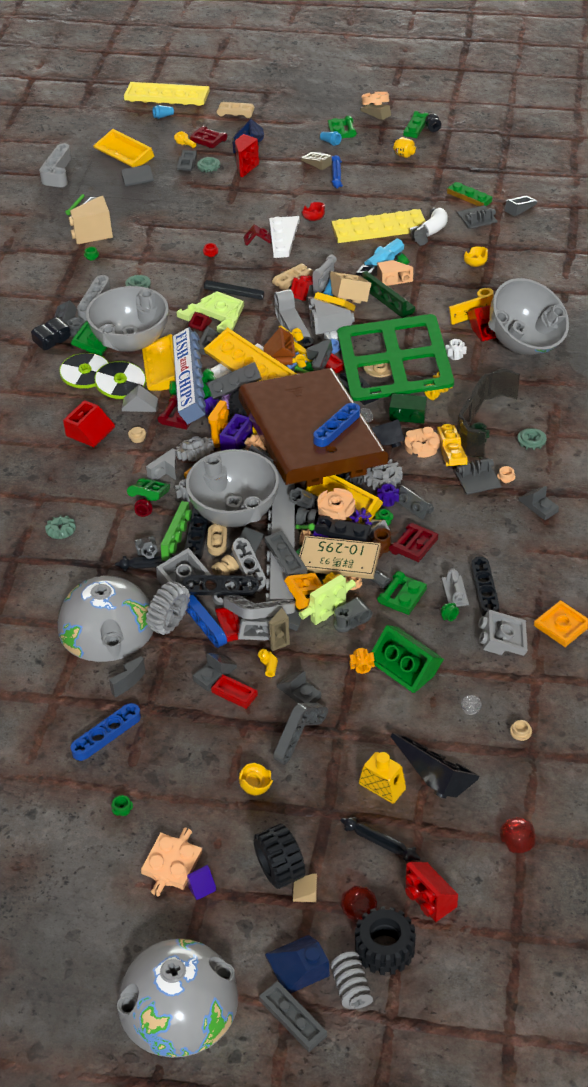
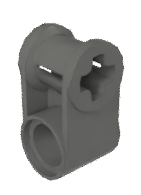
[334,598,373,632]

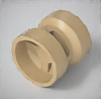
[212,555,239,576]

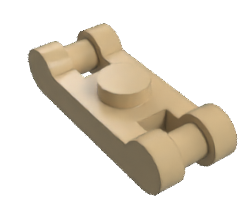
[217,102,255,118]
[272,264,314,291]

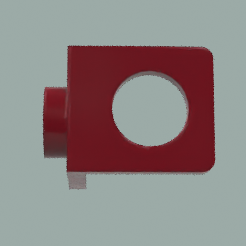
[244,224,272,246]

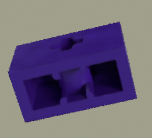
[219,414,253,451]

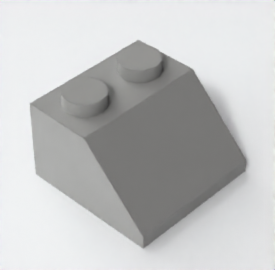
[156,548,211,589]

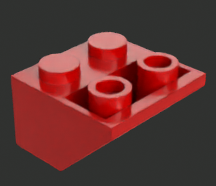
[235,134,259,178]
[468,305,496,342]
[63,400,115,447]
[405,862,458,922]

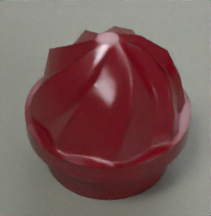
[134,498,153,517]

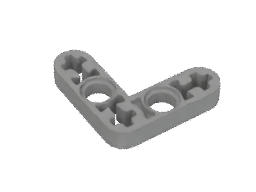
[212,538,266,606]
[224,595,295,619]

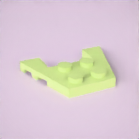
[177,291,244,333]

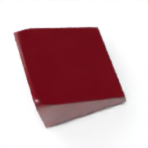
[188,312,212,332]

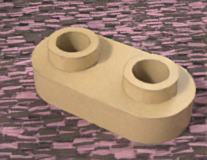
[207,524,227,556]

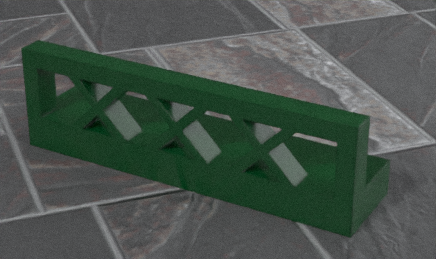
[362,271,415,318]

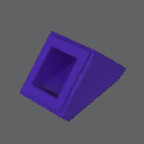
[187,865,216,900]

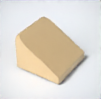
[293,874,317,902]

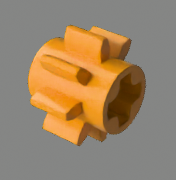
[349,648,375,674]

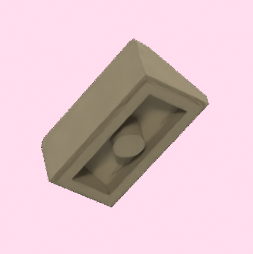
[269,608,290,651]

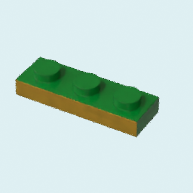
[447,182,492,206]

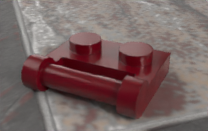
[190,126,228,148]
[157,395,191,430]
[389,523,438,562]

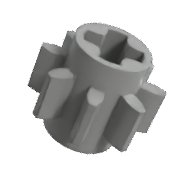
[175,479,190,502]

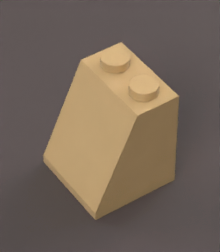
[68,196,113,244]

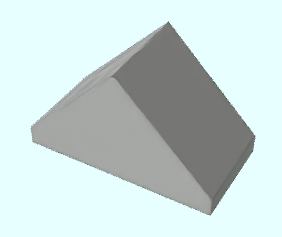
[121,385,158,412]
[238,617,272,641]

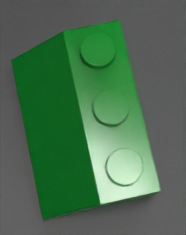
[371,625,444,693]

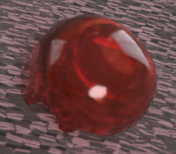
[500,817,536,853]
[341,886,377,923]

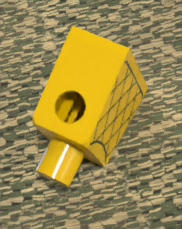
[359,752,406,804]

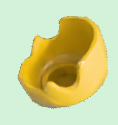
[464,246,488,267]
[239,763,273,796]

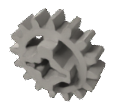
[175,436,215,461]
[363,459,403,490]

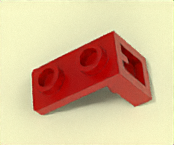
[291,275,313,301]

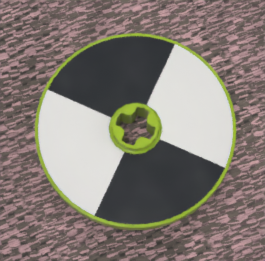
[60,353,109,388]
[95,361,146,399]

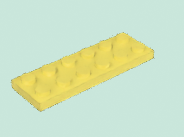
[124,82,210,106]
[332,209,426,243]

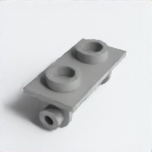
[442,568,469,607]

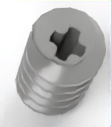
[331,952,373,1010]

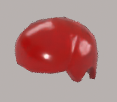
[302,202,325,221]

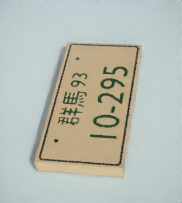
[299,536,381,579]

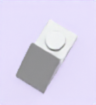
[146,448,177,481]

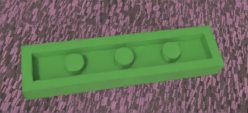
[161,501,192,561]

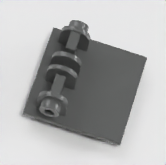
[457,205,497,229]
[454,458,502,495]

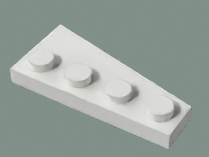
[269,216,300,258]

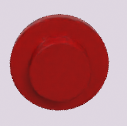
[203,243,218,257]

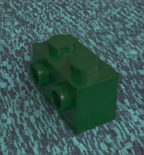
[389,394,427,424]

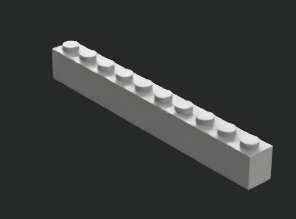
[266,464,296,602]

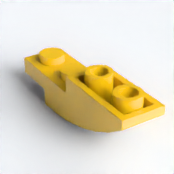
[437,424,467,466]

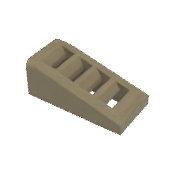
[360,103,391,120]
[301,152,332,170]

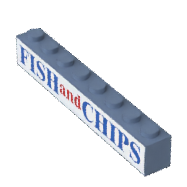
[172,327,206,425]

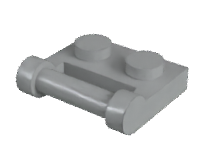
[313,254,337,294]

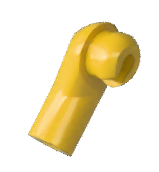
[258,649,278,677]

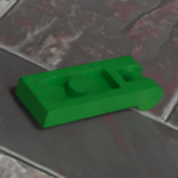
[404,111,429,138]

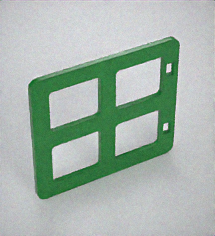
[337,314,454,401]

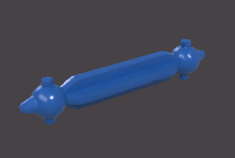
[331,155,343,188]

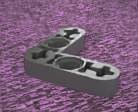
[273,703,328,765]

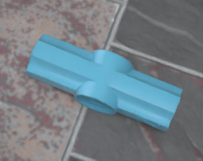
[365,238,404,267]

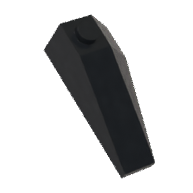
[372,420,405,448]
[391,733,479,799]

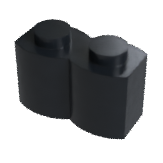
[31,318,71,350]

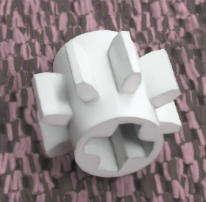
[445,339,467,360]

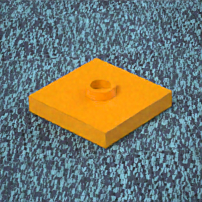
[534,600,588,647]

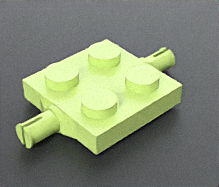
[299,574,356,625]

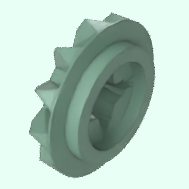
[197,157,220,173]
[125,275,151,288]
[517,428,547,450]
[45,515,76,539]

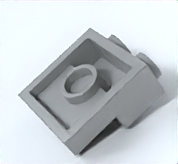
[478,610,528,656]

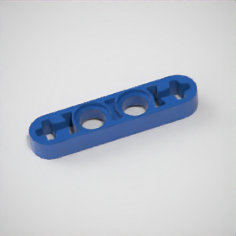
[313,403,360,447]
[186,595,227,648]
[71,703,141,761]

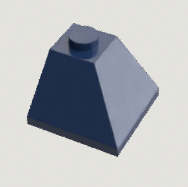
[232,119,264,154]
[265,935,330,994]

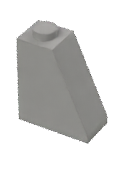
[308,297,355,334]

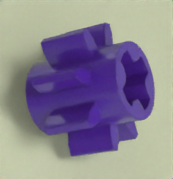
[204,396,220,416]
[377,484,399,507]
[349,507,372,525]

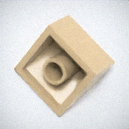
[330,271,371,303]

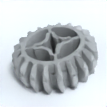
[146,581,190,635]

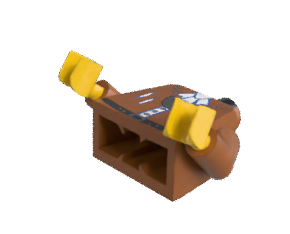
[263,327,306,368]

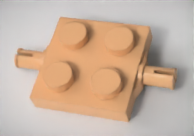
[141,828,202,896]

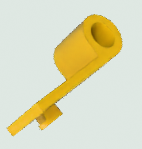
[449,288,494,325]

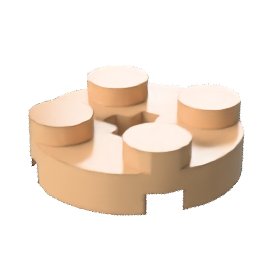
[362,92,389,105]
[404,427,440,458]
[317,488,355,521]

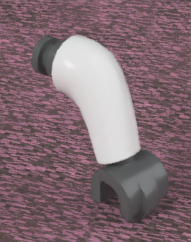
[410,208,448,246]

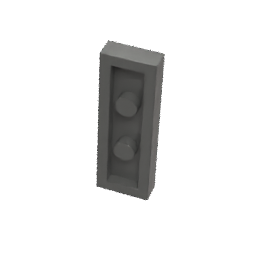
[207,362,262,400]
[265,531,307,577]
[259,981,327,1052]

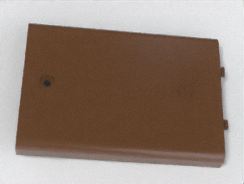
[239,368,388,487]

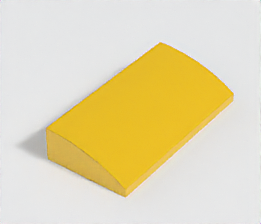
[94,129,154,167]
[142,334,175,391]
[306,475,383,522]

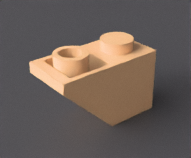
[377,260,413,286]

